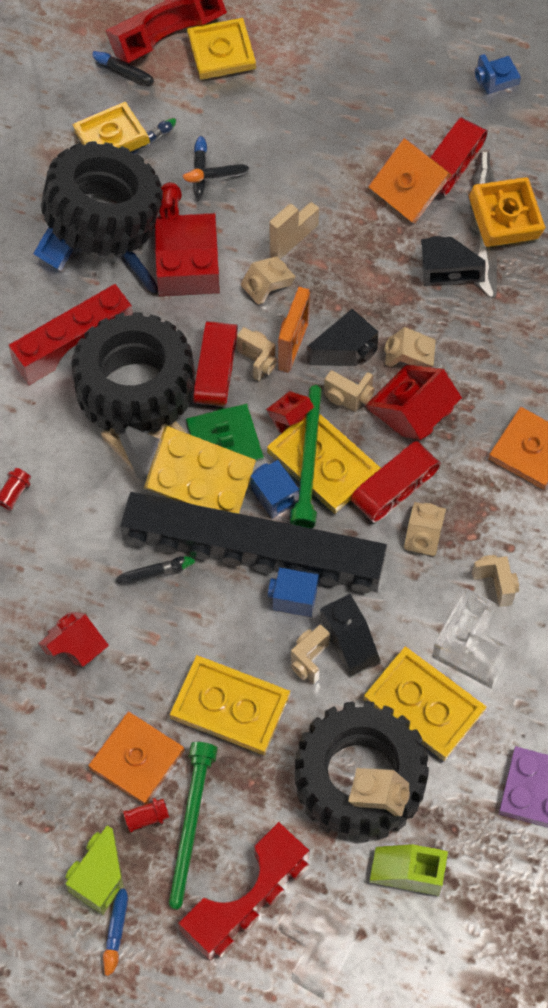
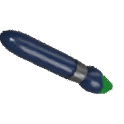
[130,118,176,155]

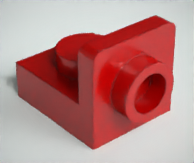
[266,391,314,434]

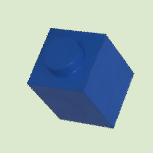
[250,460,299,519]
[268,567,319,617]

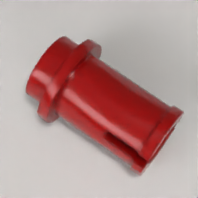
[159,182,182,220]
[0,468,31,511]
[123,797,170,833]

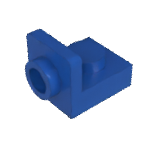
[475,54,521,95]
[33,227,74,271]

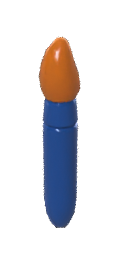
[103,888,128,976]

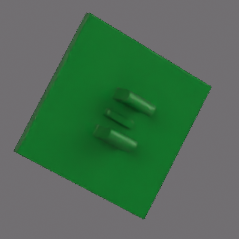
[186,403,264,462]

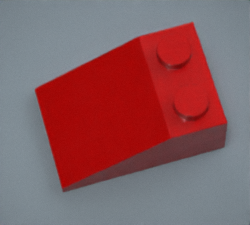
[155,213,220,297]

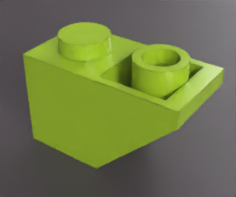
[65,826,124,915]
[369,844,448,896]

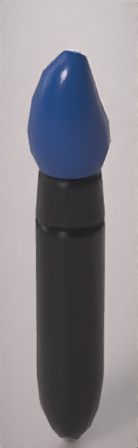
[92,51,154,84]
[193,136,207,199]

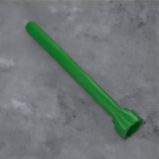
[290,385,321,528]
[169,742,218,910]

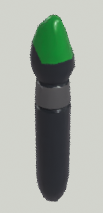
[116,556,195,585]

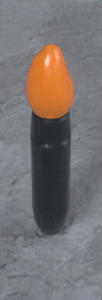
[183,164,250,183]

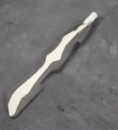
[470,152,497,299]

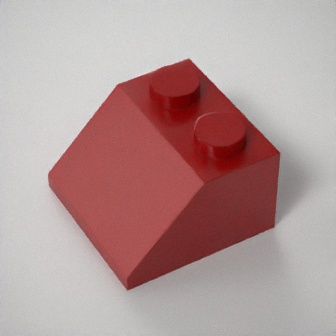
[366,364,462,440]

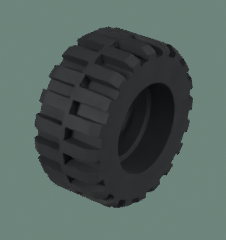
[41,141,163,257]
[71,312,195,434]
[295,701,429,842]

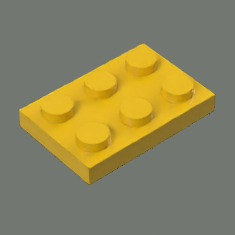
[267,413,381,514]
[143,426,256,514]
[363,646,487,762]
[170,655,291,756]

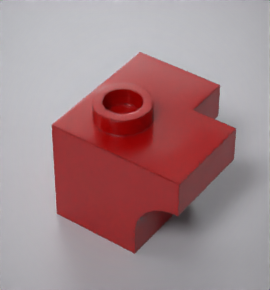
[38,611,109,667]

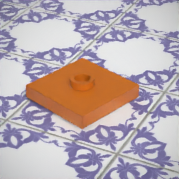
[368,138,452,224]
[278,287,310,373]
[488,407,548,490]
[88,711,185,805]

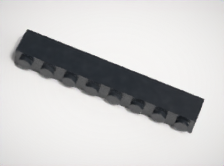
[120,492,387,593]

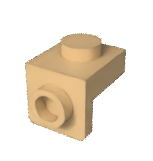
[241,256,296,304]
[237,327,277,382]
[384,327,436,367]
[324,370,375,412]
[404,502,446,556]
[472,555,519,607]
[291,624,330,684]
[348,768,410,816]

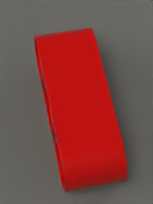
[430,117,488,196]
[194,321,238,407]
[351,441,441,523]

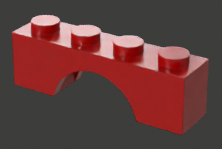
[105,0,227,63]
[8,284,133,386]
[178,822,310,961]

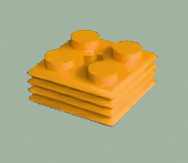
[468,177,546,247]

